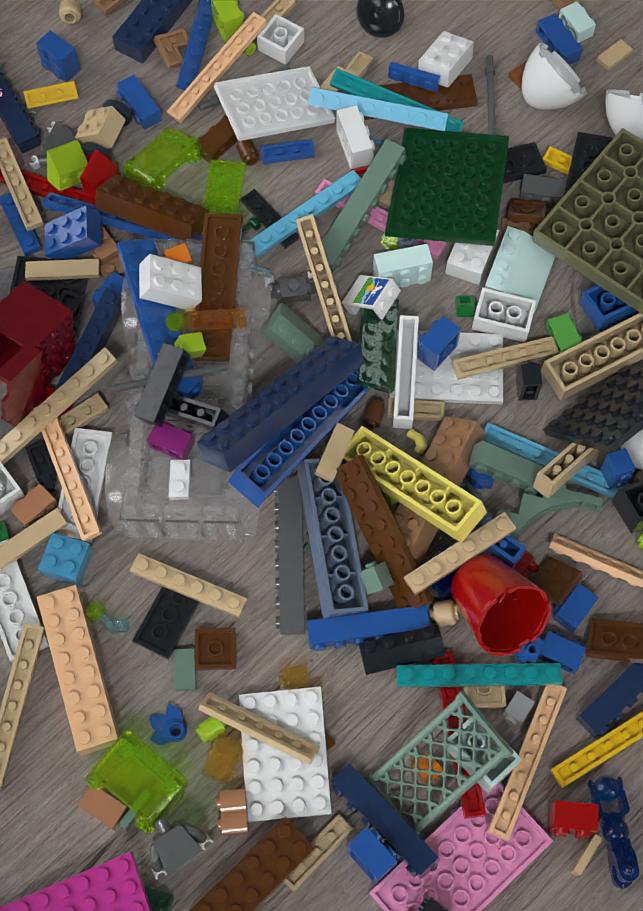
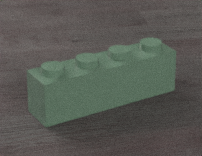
[468,440,544,494]

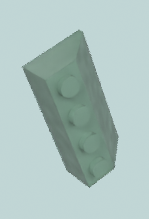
[261,303,326,363]

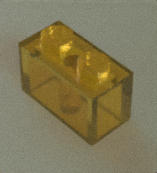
[202,734,244,786]

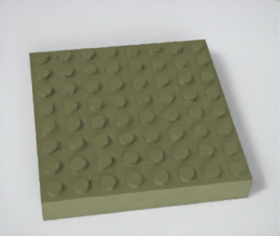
[533,128,643,314]

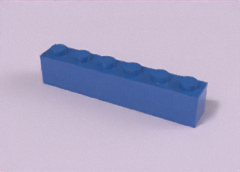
[306,605,430,651]

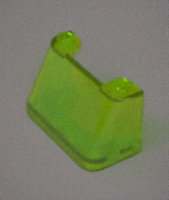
[123,127,203,190]
[85,731,188,835]

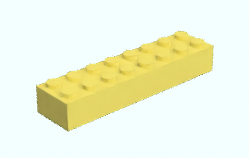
[342,426,487,543]

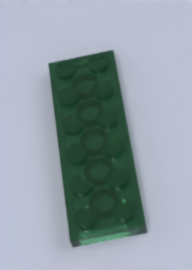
[356,298,399,394]

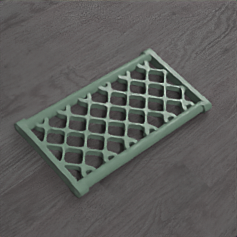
[366,691,514,835]

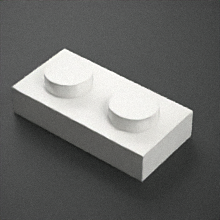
[169,460,191,500]

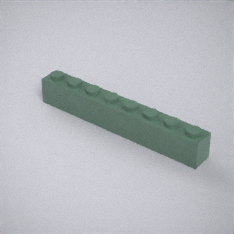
[323,138,407,272]

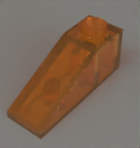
[183,308,246,333]

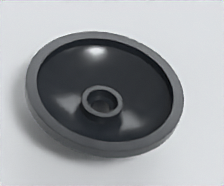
[356,0,404,38]

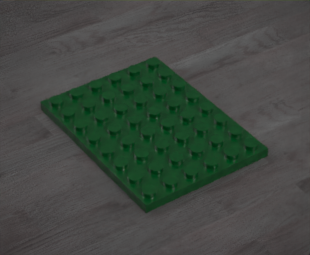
[385,128,509,246]

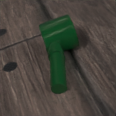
[242,217,262,232]

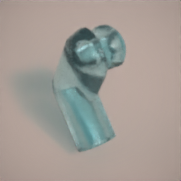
[99,614,129,634]

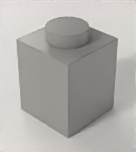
[502,691,535,727]

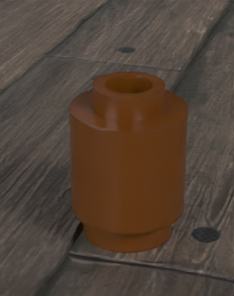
[236,139,259,166]
[362,399,385,429]

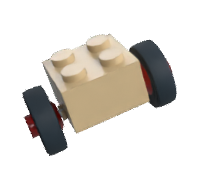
[75,99,133,162]

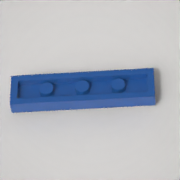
[0,193,42,256]

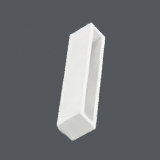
[393,315,419,429]

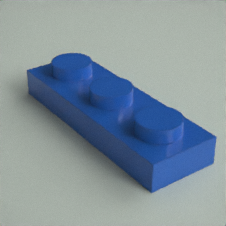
[388,62,440,92]
[260,139,315,164]

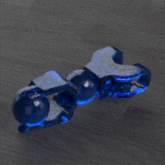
[588,775,639,889]

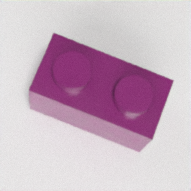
[147,421,195,460]

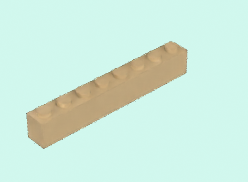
[296,214,353,342]

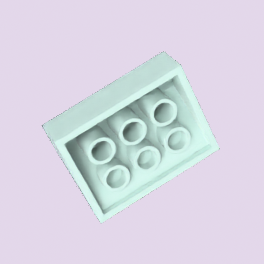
[485,226,555,313]

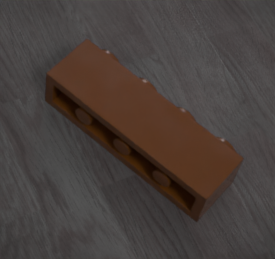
[195,115,238,165]

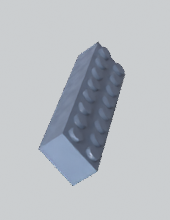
[297,458,369,618]

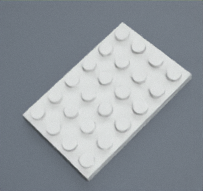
[214,66,335,141]
[390,330,503,405]
[239,687,332,822]

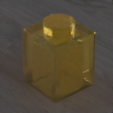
[279,665,309,690]

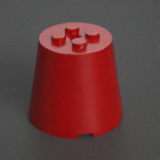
[451,555,551,656]

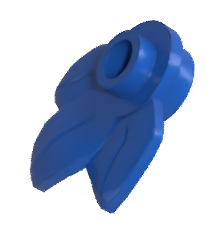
[149,704,187,745]

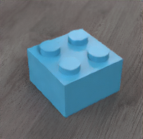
[38,533,93,587]

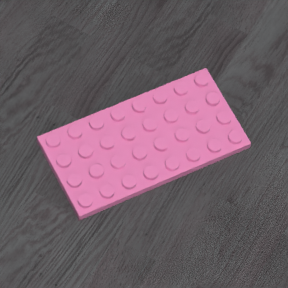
[369,783,553,911]

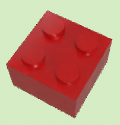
[548,800,599,839]

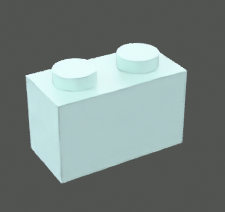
[559,1,596,43]

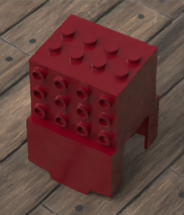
[0,281,75,427]

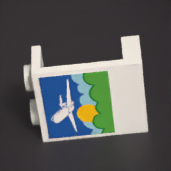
[342,275,401,319]

